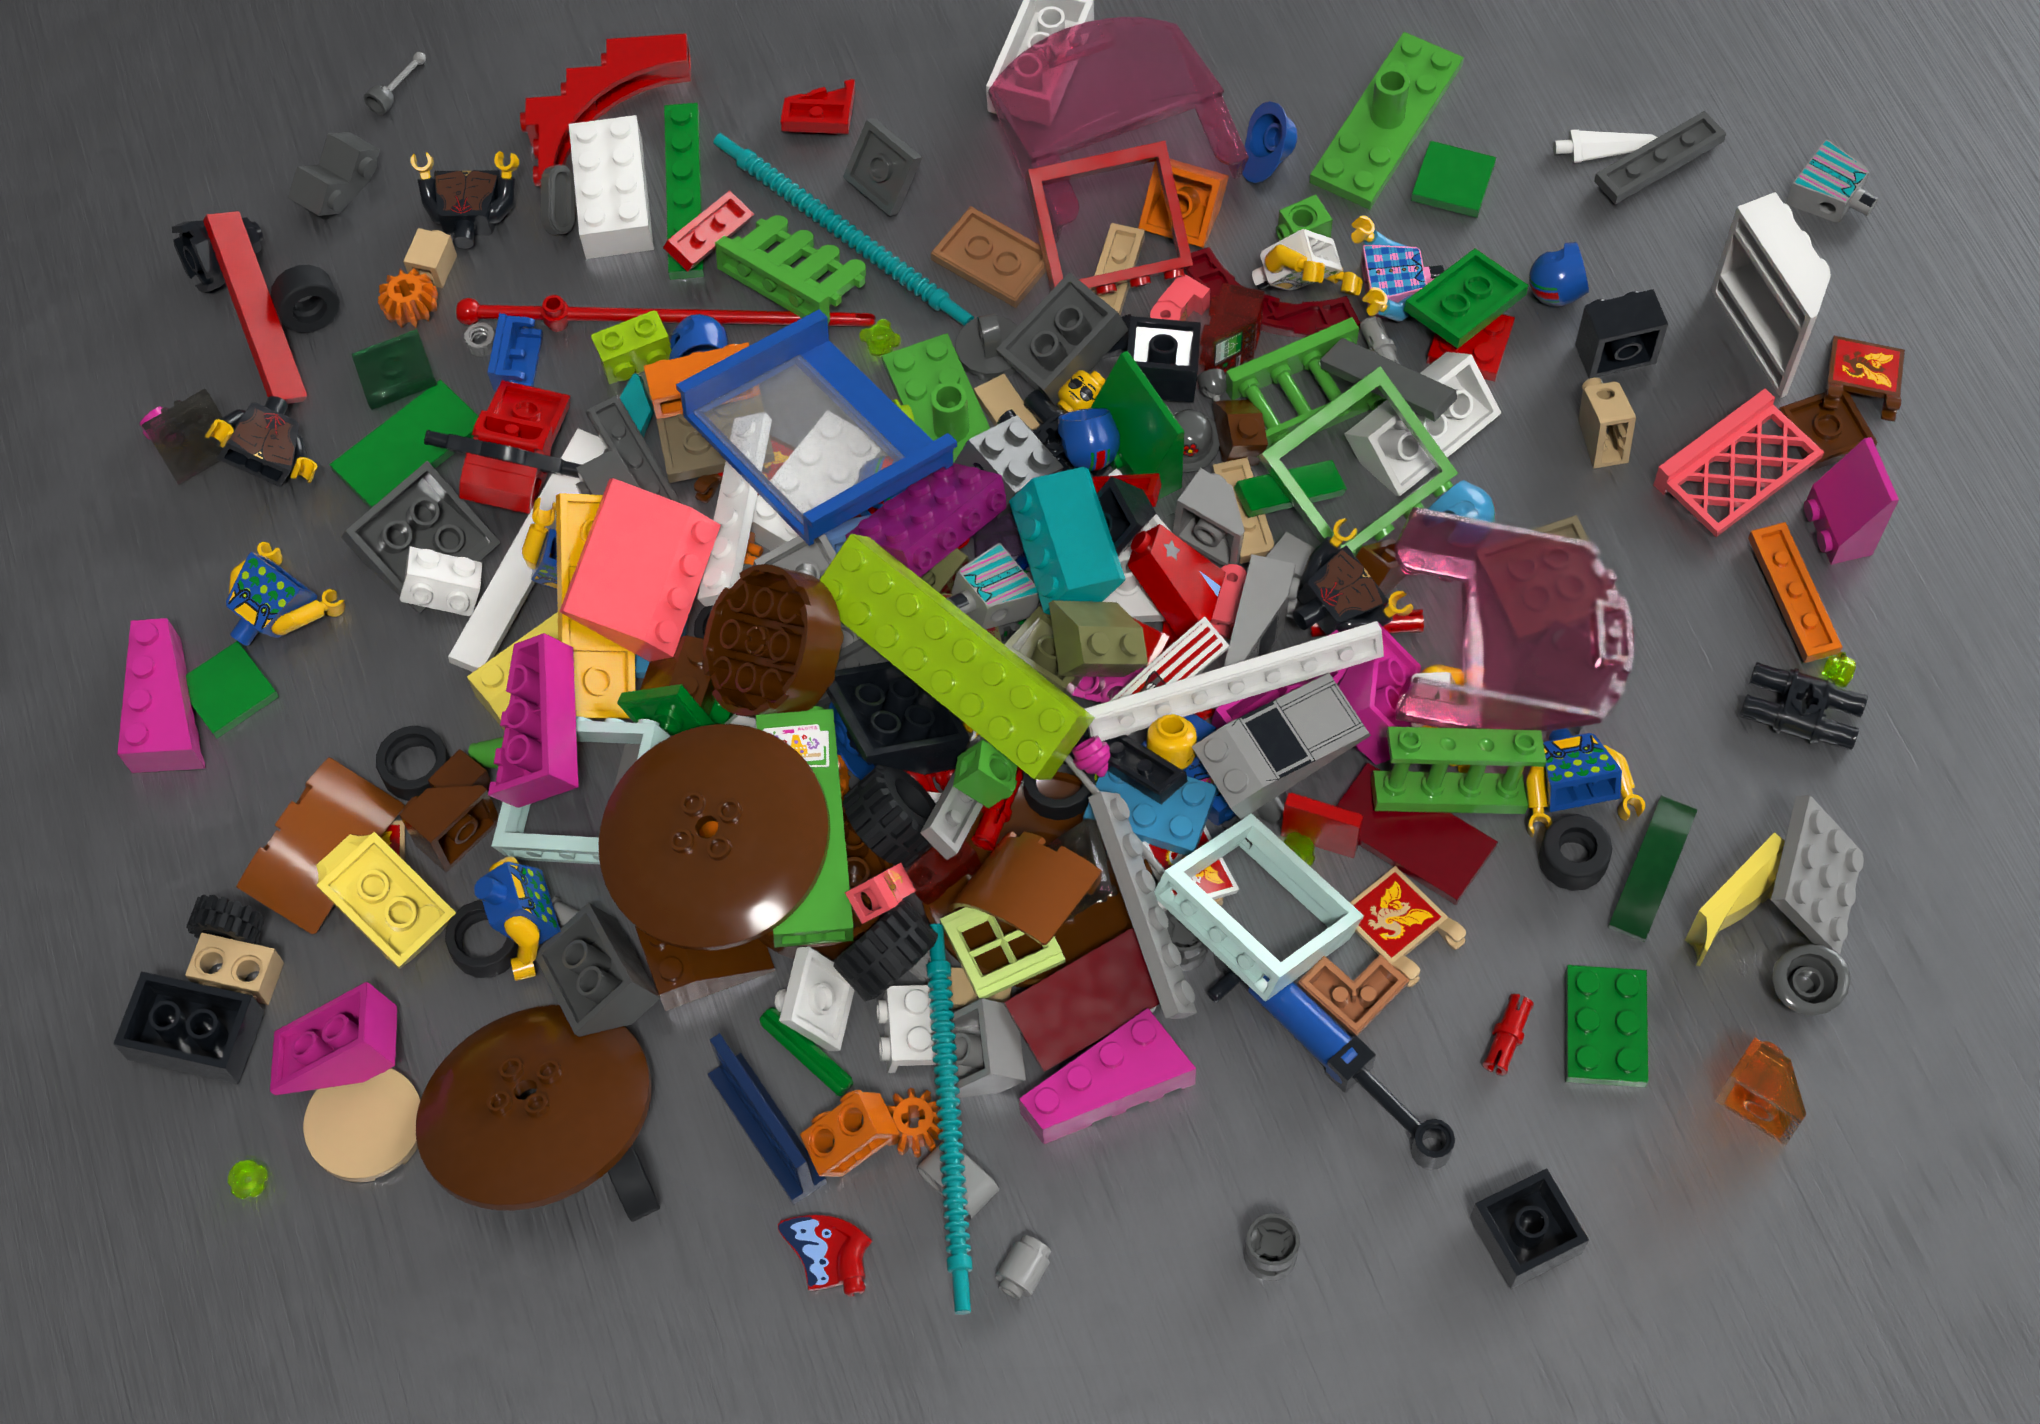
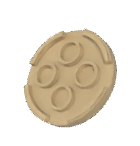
[303,1068,421,1182]

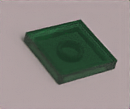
[351,329,438,410]

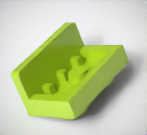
[591,310,672,385]

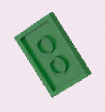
[1404,248,1529,349]
[1565,965,1648,1088]

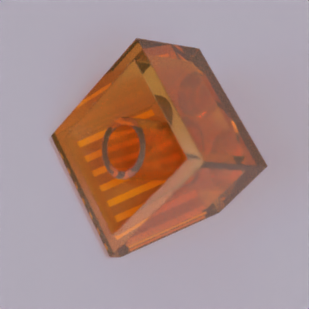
[1715,1038,1806,1146]

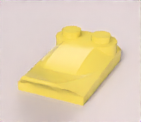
[316,832,456,970]
[1685,832,1785,966]

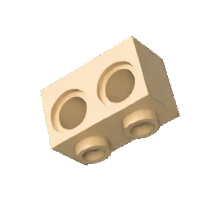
[185,933,284,1005]

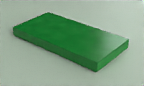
[329,379,479,509]

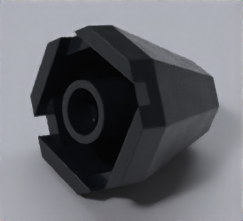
[172,217,264,292]

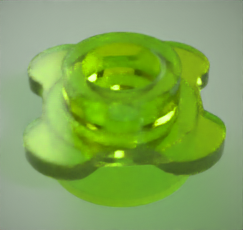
[859,319,901,356]

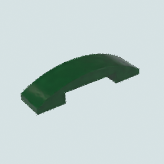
[1608,795,1697,943]

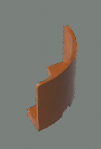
[236,757,404,934]
[948,831,1103,945]

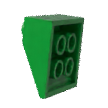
[1091,351,1184,501]

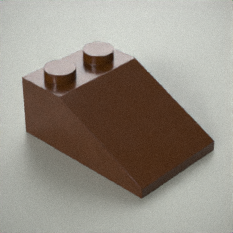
[635,926,776,1011]

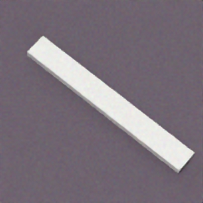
[448,429,608,672]
[1085,621,1384,741]

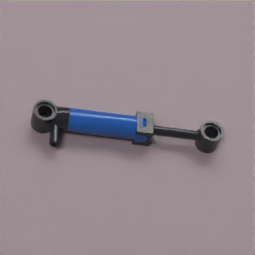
[1207,929,1455,1170]

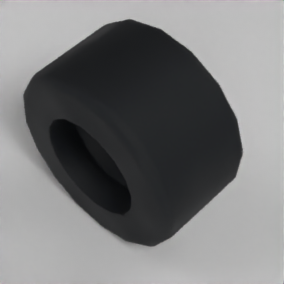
[270,264,340,333]
[1538,814,1613,891]

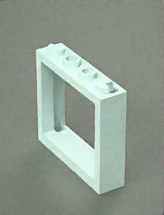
[491,716,671,865]
[1154,813,1364,1002]

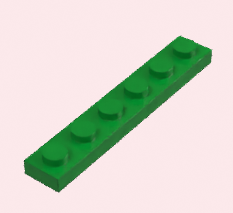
[664,103,704,280]

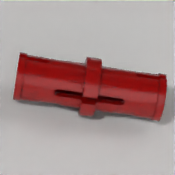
[1482,994,1534,1076]

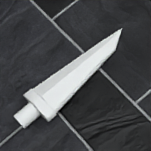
[1553,129,1658,163]

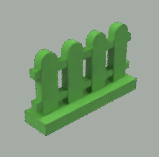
[715,215,866,323]

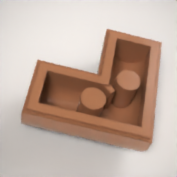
[1297,955,1410,1037]

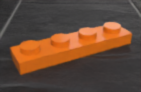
[1748,522,1843,663]

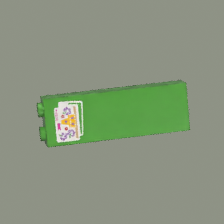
[756,706,853,948]

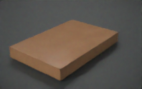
[931,206,1046,308]

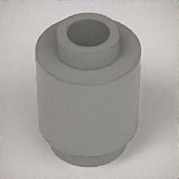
[995,1235,1052,1300]

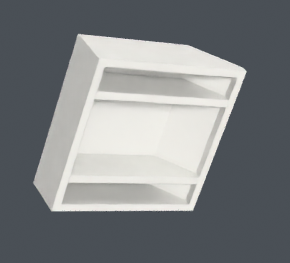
[1710,192,1831,398]

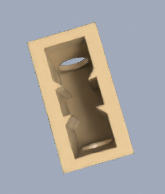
[1579,378,1636,469]

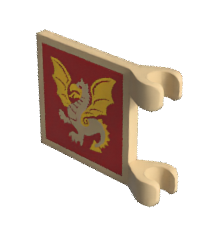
[1350,866,1466,988]

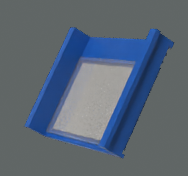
[676,309,957,546]

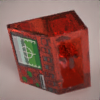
[1199,283,1265,374]

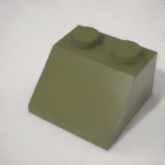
[1049,600,1148,677]
[1004,606,1083,697]

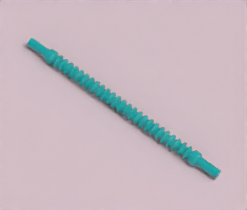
[713,133,974,326]
[926,924,973,1315]

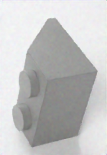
[1173,468,1245,566]
[934,998,1026,1099]

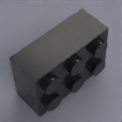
[113,971,264,1084]

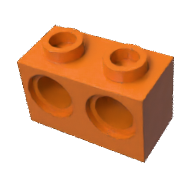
[800,1090,900,1177]

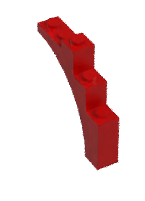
[520,33,691,188]

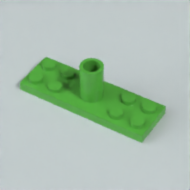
[1309,32,1464,210]
[882,333,1013,521]

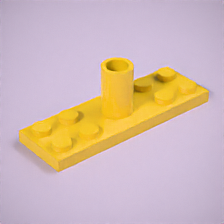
[556,493,636,720]

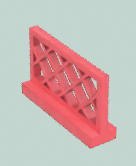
[1653,388,1824,537]

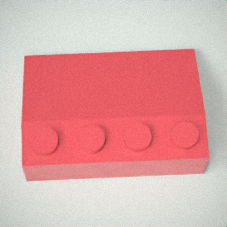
[559,478,721,662]

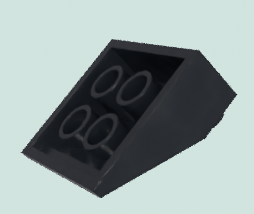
[826,661,970,775]

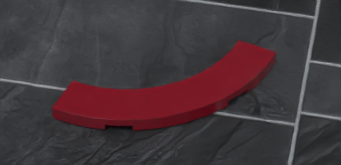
[1184,247,1360,338]

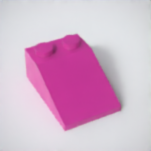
[1804,437,1899,565]
[1338,622,1421,765]
[270,982,397,1095]

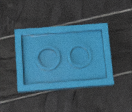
[1083,771,1218,856]

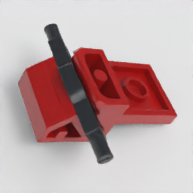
[424,380,582,514]

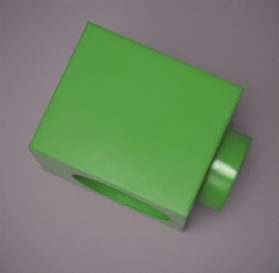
[1276,194,1333,241]
[953,739,1017,808]

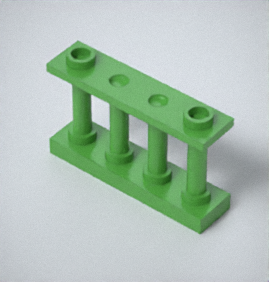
[1226,317,1387,449]
[1371,727,1546,814]

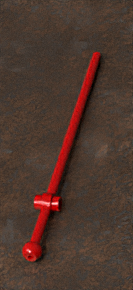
[456,295,876,332]

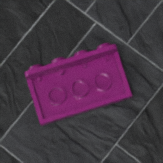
[845,463,1007,577]

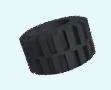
[843,765,936,868]
[833,900,938,1002]

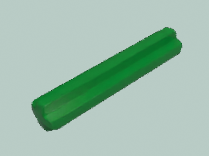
[759,1007,853,1096]

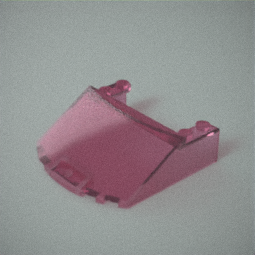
[988,17,1249,243]
[1395,507,1634,732]

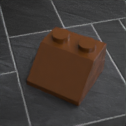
[640,635,715,716]
[399,785,499,873]

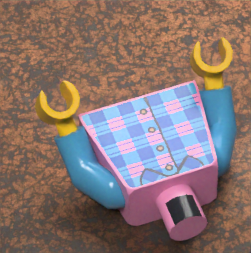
[1351,216,1444,322]

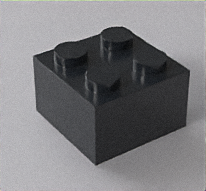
[1575,289,1668,379]
[1470,1168,1589,1289]

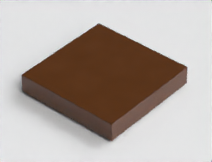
[1779,390,1878,471]

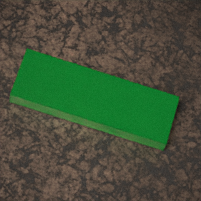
[1234,460,1347,518]

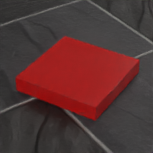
[1281,793,1363,859]

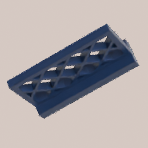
[708,1033,827,1205]

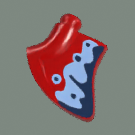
[778,1215,873,1297]

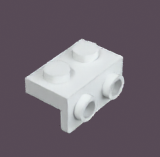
[400,546,482,616]
[876,985,938,1073]

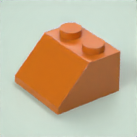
[1138,158,1229,248]

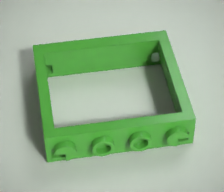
[1257,366,1458,557]

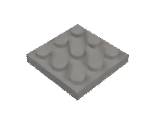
[1771,795,1864,955]

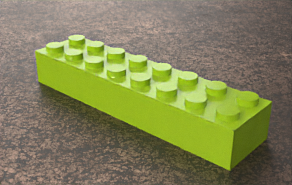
[819,534,1095,780]

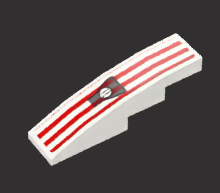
[1110,616,1230,737]

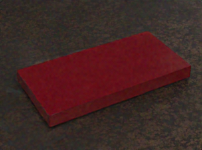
[1336,763,1498,905]
[1003,928,1160,1072]

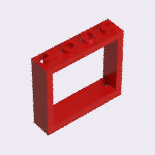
[1025,140,1193,295]

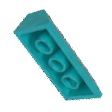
[1009,467,1126,615]

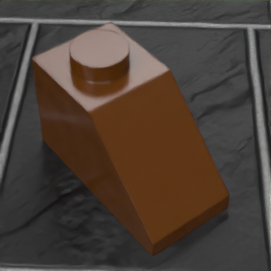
[1212,399,1268,466]
[1356,538,1420,596]

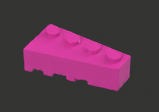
[117,618,206,773]
[488,633,578,808]

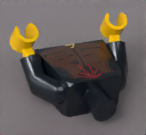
[411,151,519,249]
[205,396,318,487]
[1293,518,1413,635]

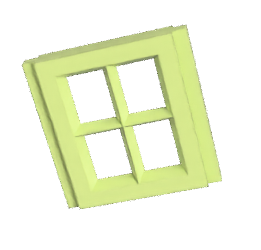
[940,907,1066,999]

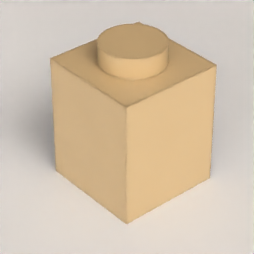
[403,228,457,288]

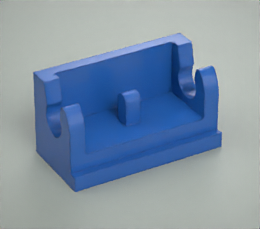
[487,313,543,392]

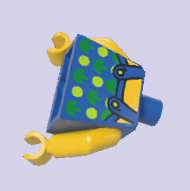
[522,498,557,589]
[226,542,345,646]
[1526,728,1645,838]
[474,856,561,981]

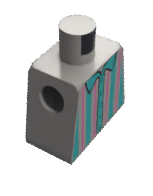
[1786,139,1879,222]
[946,543,1039,630]

